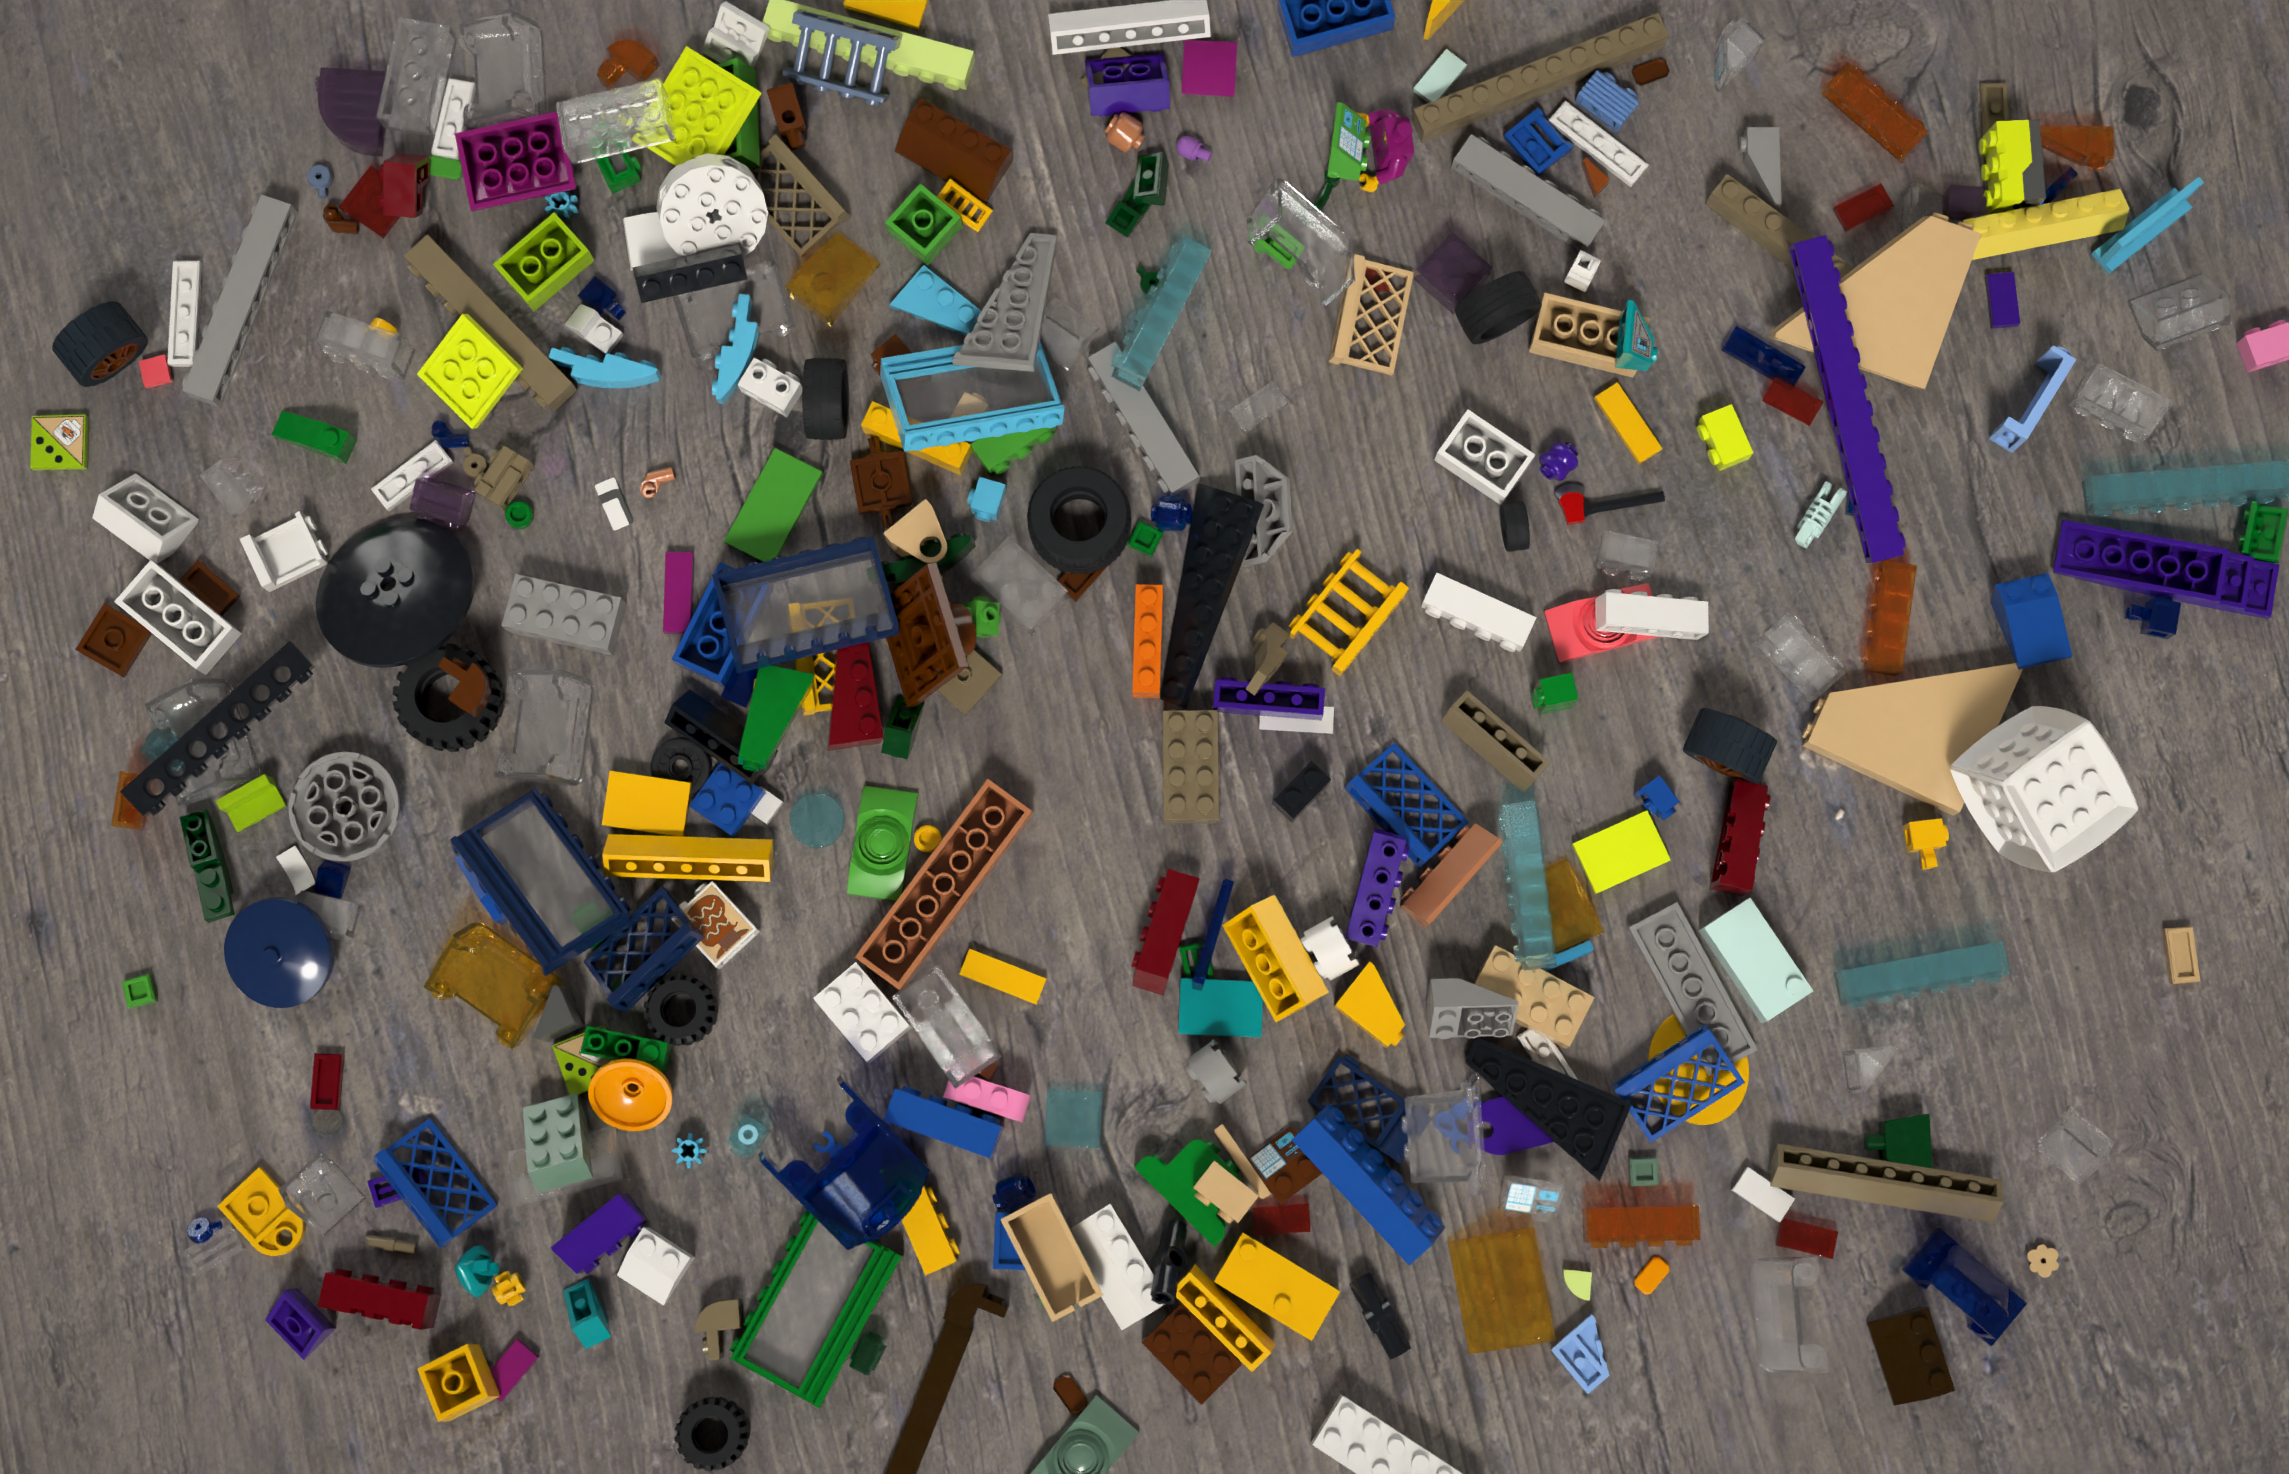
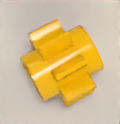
[491,1270,527,1307]

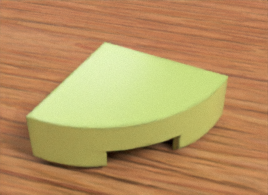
[1563,1269,1592,1301]

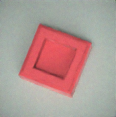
[139,354,173,389]

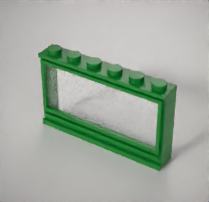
[730,1207,904,1408]

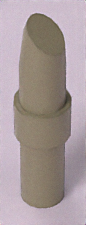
[365,1235,418,1254]

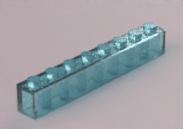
[2082,460,2289,517]

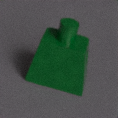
[1864,1114,1932,1168]

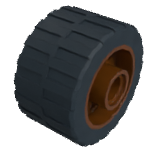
[52,301,148,387]
[1682,708,1777,784]

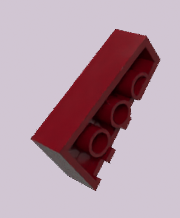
[827,642,884,751]
[1710,779,1771,896]
[1131,869,1200,996]
[317,1268,442,1330]

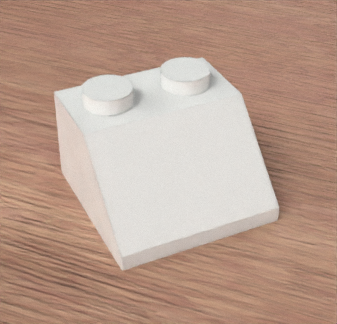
[617,1227,695,1306]

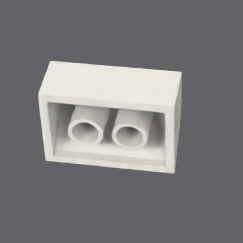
[92,473,199,564]

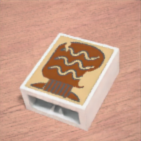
[671,881,760,969]

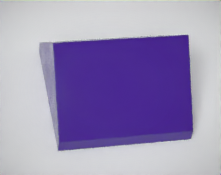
[265,1288,336,1360]

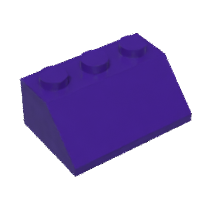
[1085,53,1170,117]
[551,1194,648,1274]

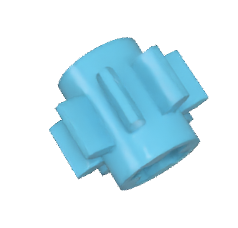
[545,191,579,222]
[672,1133,708,1169]

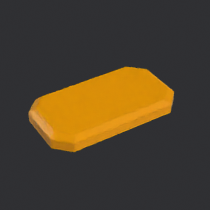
[1634,1257,1670,1294]

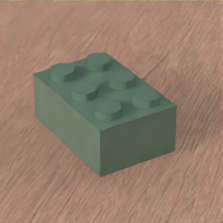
[523,1093,593,1193]

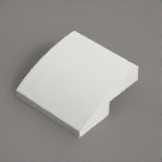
[702,1,770,68]
[623,212,681,271]

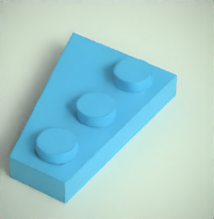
[889,265,981,336]

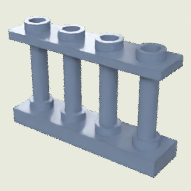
[782,9,902,105]

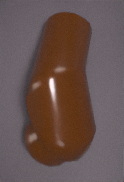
[323,204,360,234]

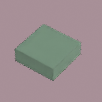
[1628,1157,1659,1187]

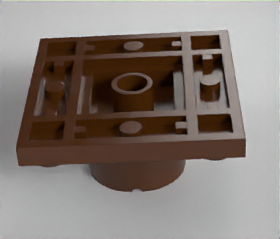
[876,563,976,707]

